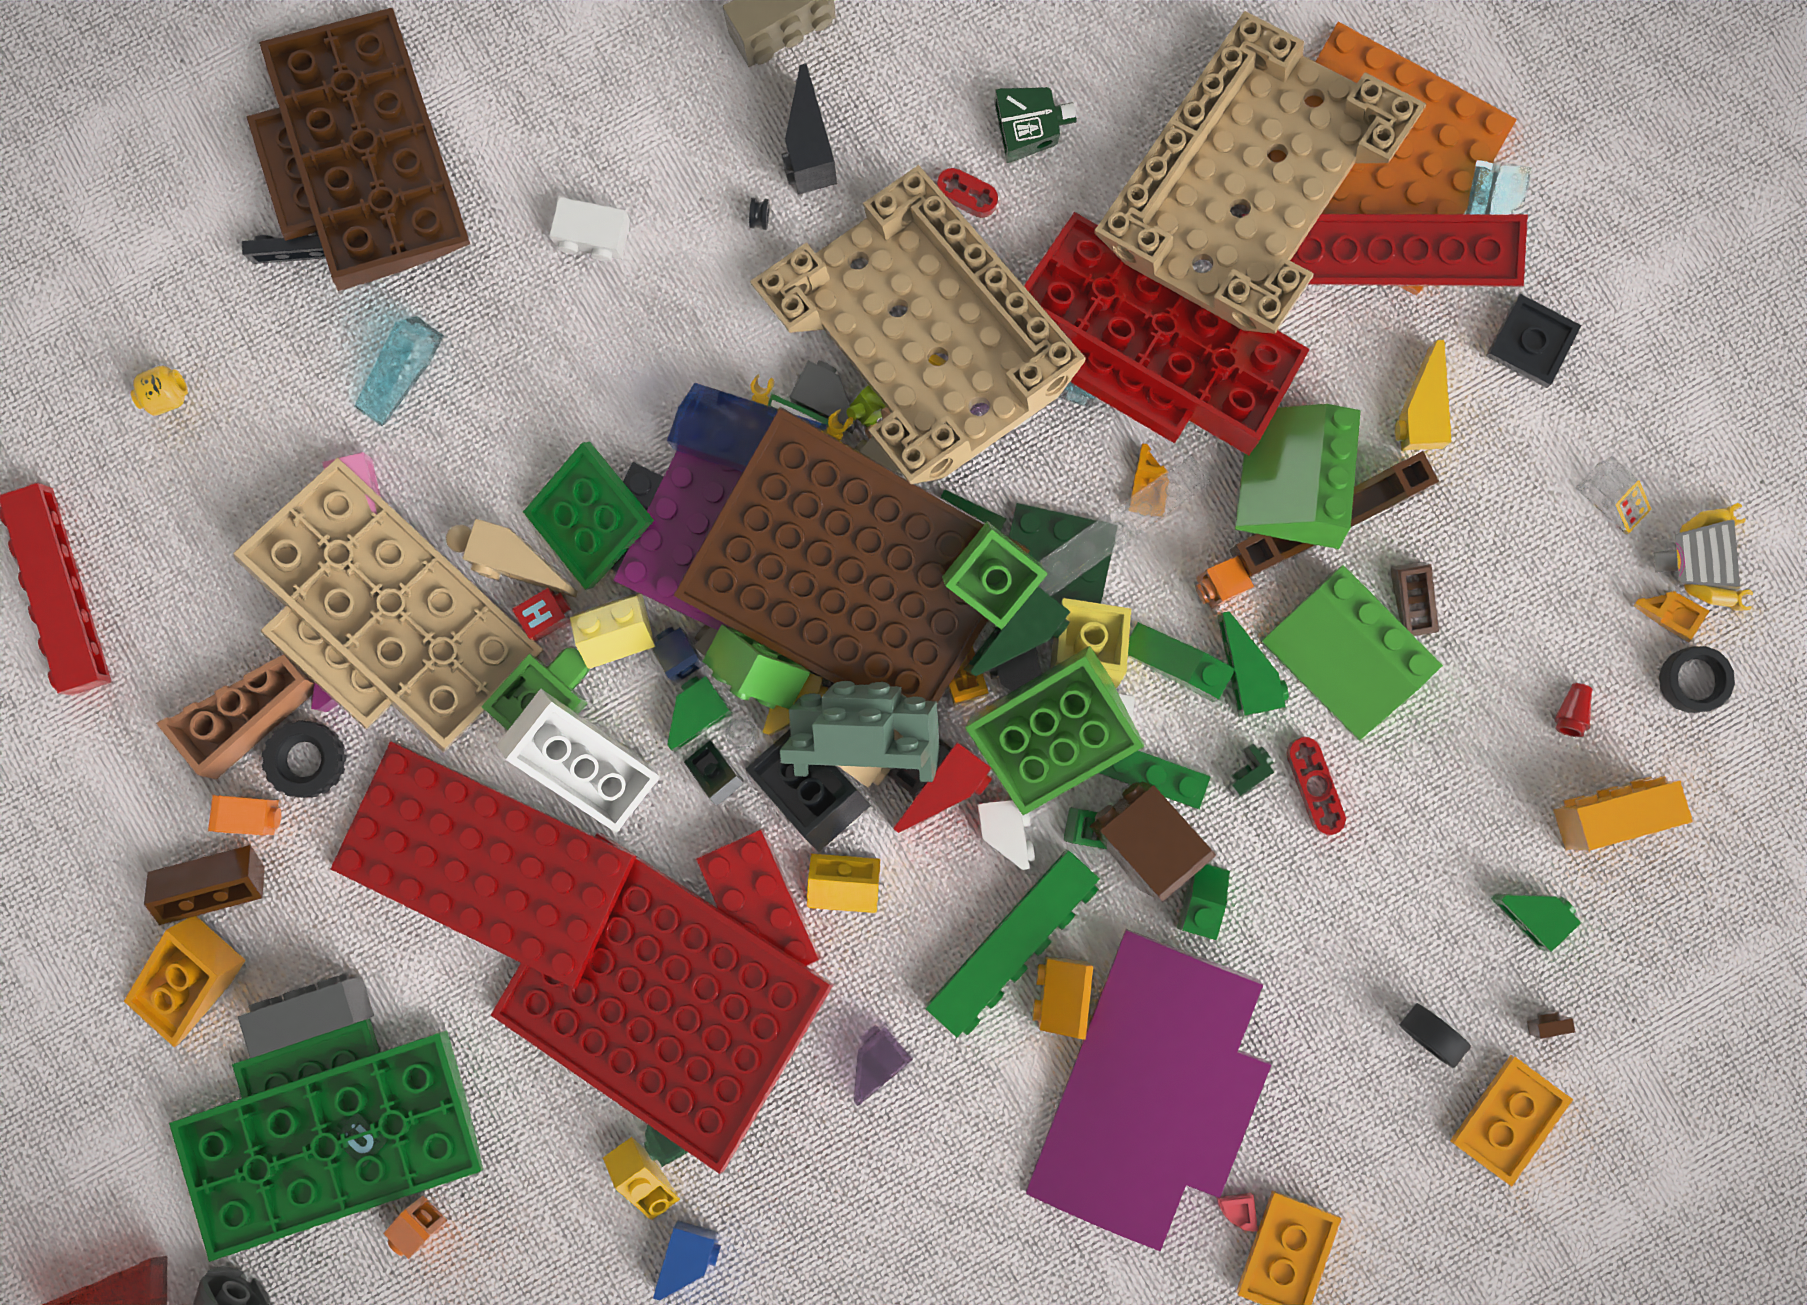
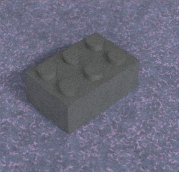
[238,973,374,1058]

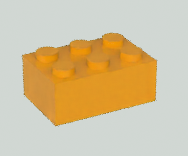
[1553,776,1693,851]

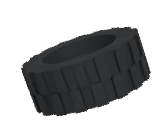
[261,720,347,798]

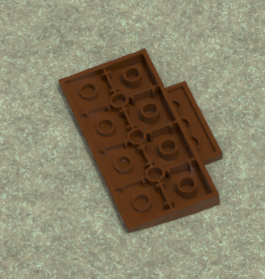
[246,7,470,291]

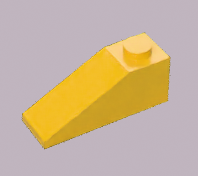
[1395,340,1452,451]

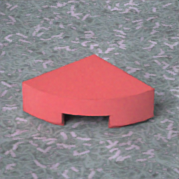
[1216,1193,1258,1232]

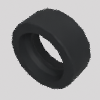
[1659,646,1735,713]
[1399,1003,1471,1068]

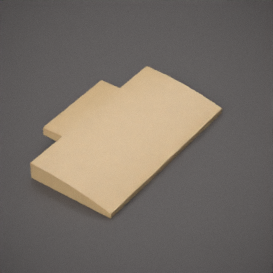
[233,457,543,753]

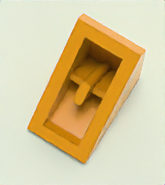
[948,646,989,706]

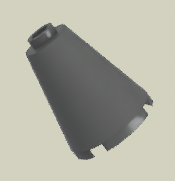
[192,1266,270,1305]

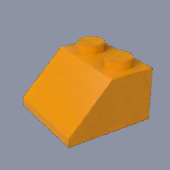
[1032,956,1093,1040]

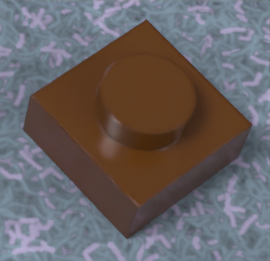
[1527,1010,1576,1039]

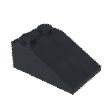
[781,63,837,195]
[745,729,871,852]

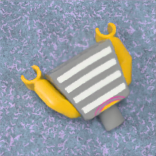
[1654,503,1753,611]

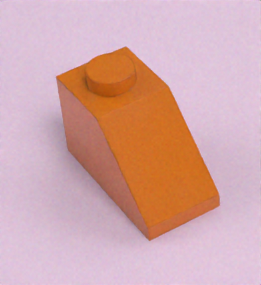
[208,795,281,835]
[383,1196,448,1259]

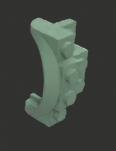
[780,681,939,782]

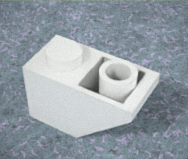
[977,800,1035,870]

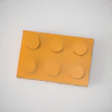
[1450,1055,1573,1187]
[1236,1190,1342,1305]

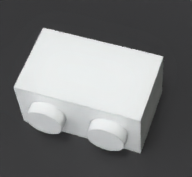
[549,196,630,261]

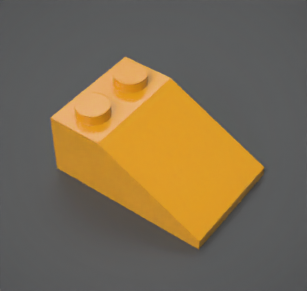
[123,916,245,1047]

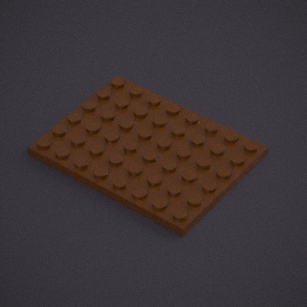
[674,407,1030,704]

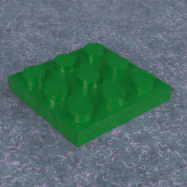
[523,441,654,590]

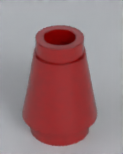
[1554,683,1593,737]

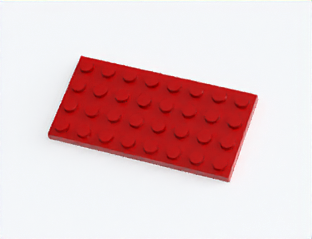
[330,741,637,988]

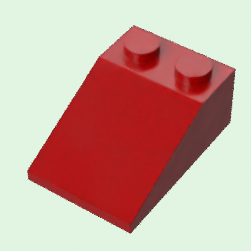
[893,742,993,833]

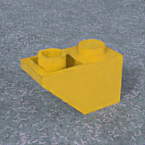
[602,1137,680,1220]

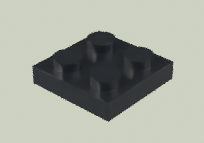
[1486,294,1582,388]

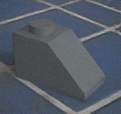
[789,360,855,434]

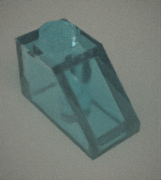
[1466,160,1532,214]

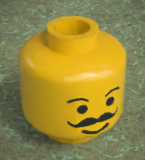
[130,365,188,416]

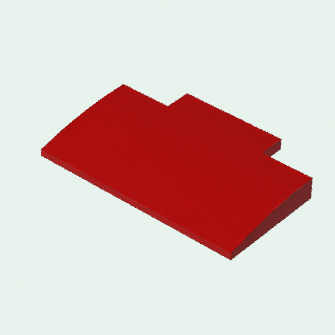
[1024,212,1310,456]

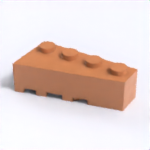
[156,654,315,780]

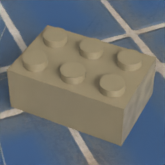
[722,0,836,67]

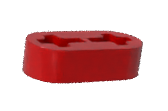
[937,168,998,218]

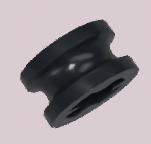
[749,197,770,230]

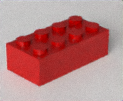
[696,829,821,966]

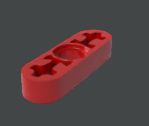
[1286,737,1346,835]

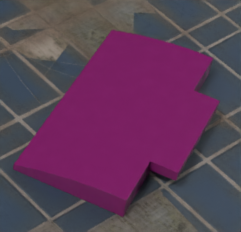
[1025,929,1272,1252]

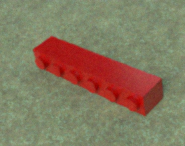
[0,483,112,696]

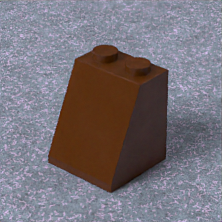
[1090,781,1217,902]

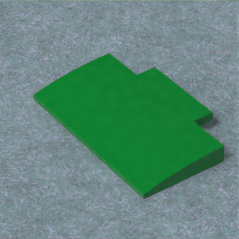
[169,1018,484,1262]

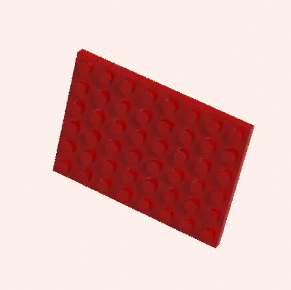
[490,833,834,1174]

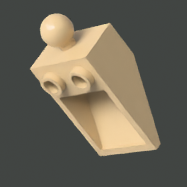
[446,518,578,598]

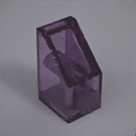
[854,1023,913,1106]

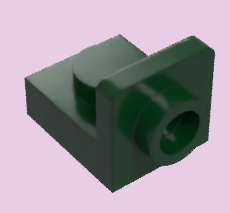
[1227,744,1275,797]

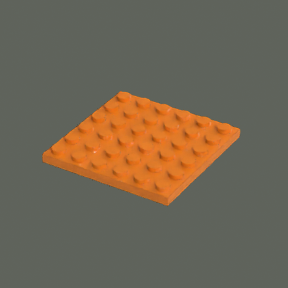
[1267,22,1517,296]

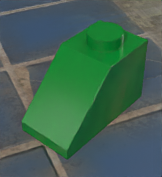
[667,675,733,752]
[1177,864,1230,941]
[1491,894,1582,952]

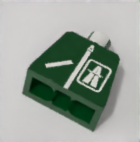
[994,87,1077,163]

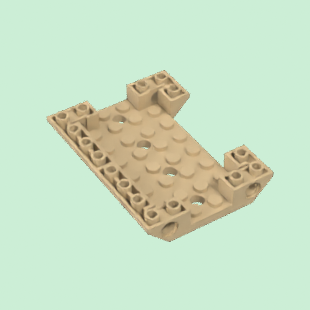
[1095,11,1426,334]
[750,165,1085,484]

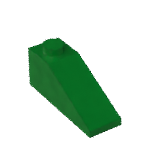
[1217,611,1289,717]
[1128,622,1235,702]

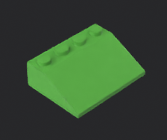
[1235,404,1361,549]
[1261,565,1443,741]
[965,646,1144,816]

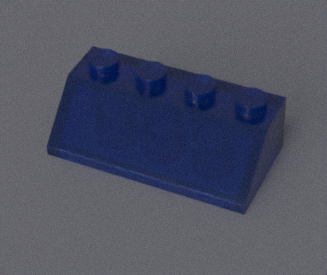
[667,383,828,472]

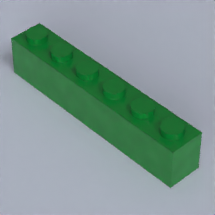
[925,850,1100,1038]

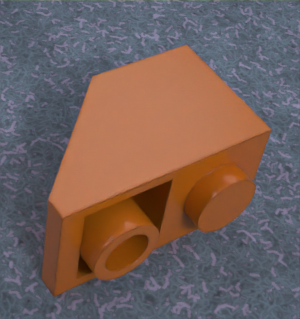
[1195,556,1254,609]

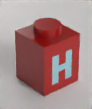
[512,588,571,642]

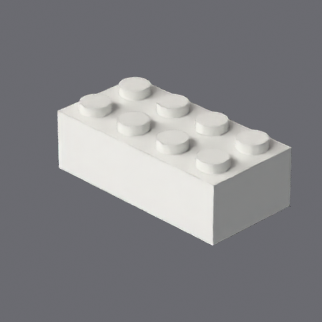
[496,689,660,833]

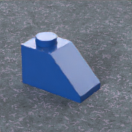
[653,1220,722,1301]

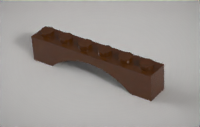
[1229,451,1439,578]

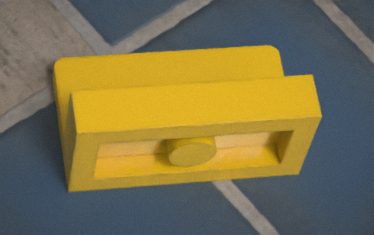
[807,853,881,913]

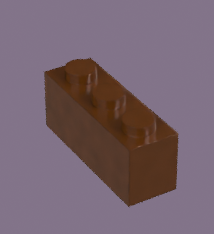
[144,845,265,926]

